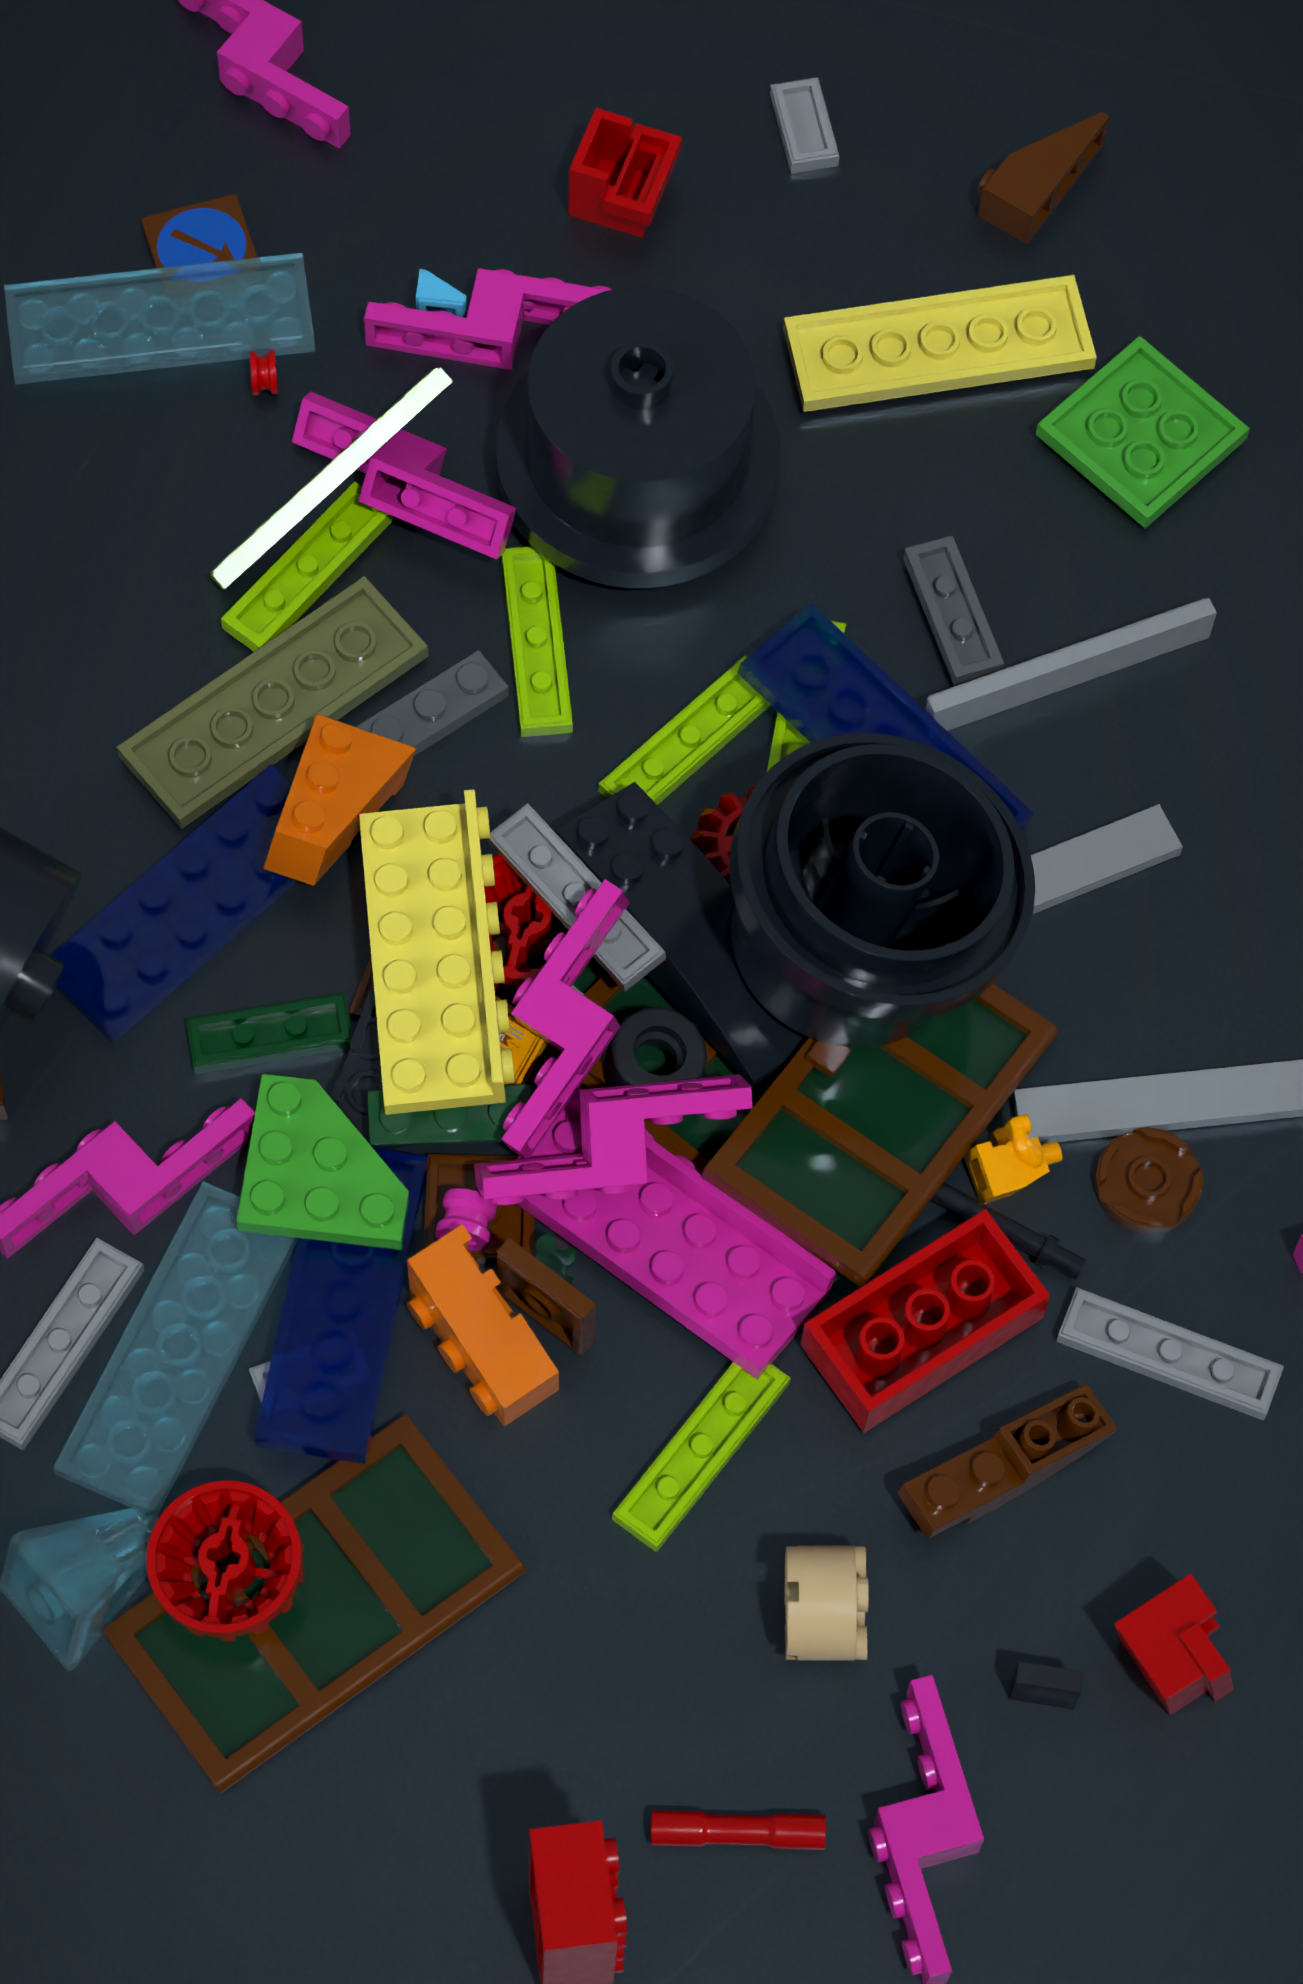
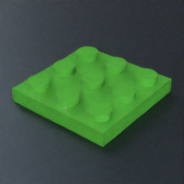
[1035,336,1250,529]

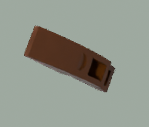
[897,1384,1118,1539]

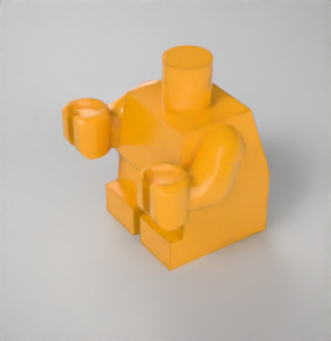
[964,1114,1062,1204]

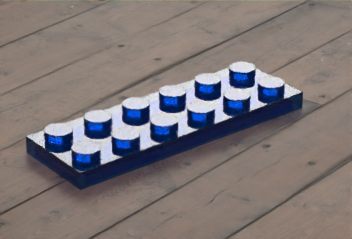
[737,603,1034,830]
[51,765,298,1044]
[254,1148,428,1464]

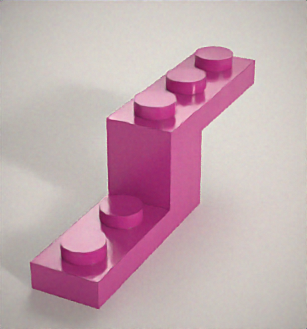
[178,0,350,149]
[364,268,611,370]
[292,392,517,559]
[502,879,630,1159]
[474,1074,752,1205]
[0,1098,255,1259]
[868,1675,984,1984]

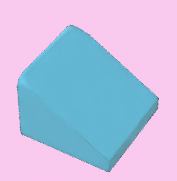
[416,269,467,318]

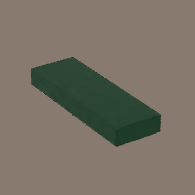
[186,993,353,1075]

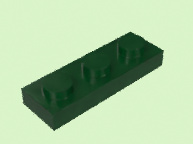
[367,1084,531,1147]

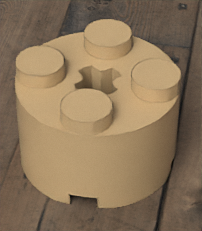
[785,1545,868,1661]

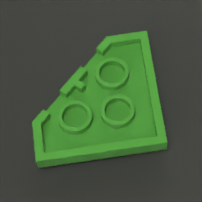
[237,1074,409,1250]

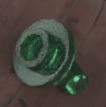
[536,1234,576,1285]

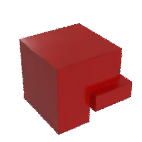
[568,108,682,238]
[1114,1573,1234,1716]

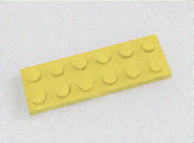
[783,275,1097,412]

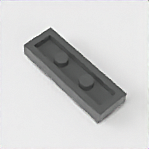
[903,535,1004,687]
[356,650,509,756]

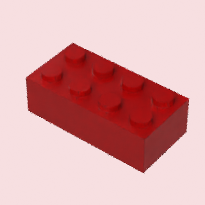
[801,1209,1051,1433]
[529,1820,627,1984]

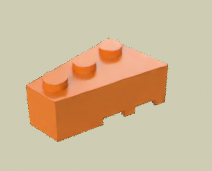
[263,714,417,886]
[406,1224,559,1427]

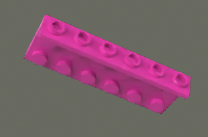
[516,1087,836,1379]

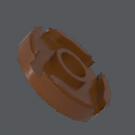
[1094,1127,1204,1235]

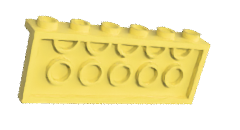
[359,789,515,1115]

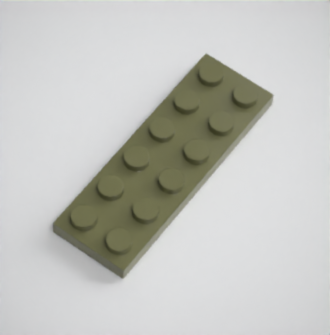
[117,576,429,829]

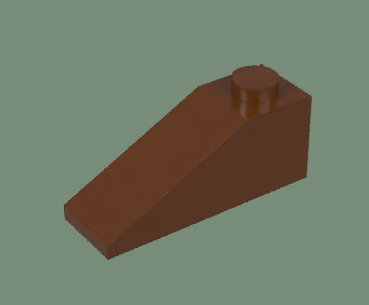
[977,111,1110,244]

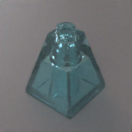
[0,1507,158,1672]

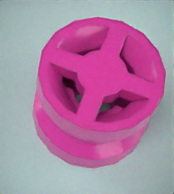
[435,1188,498,1251]

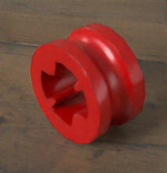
[250,349,278,396]

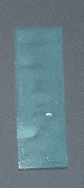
[4,253,315,384]
[53,1181,299,1519]

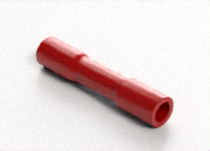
[651,1810,826,1850]

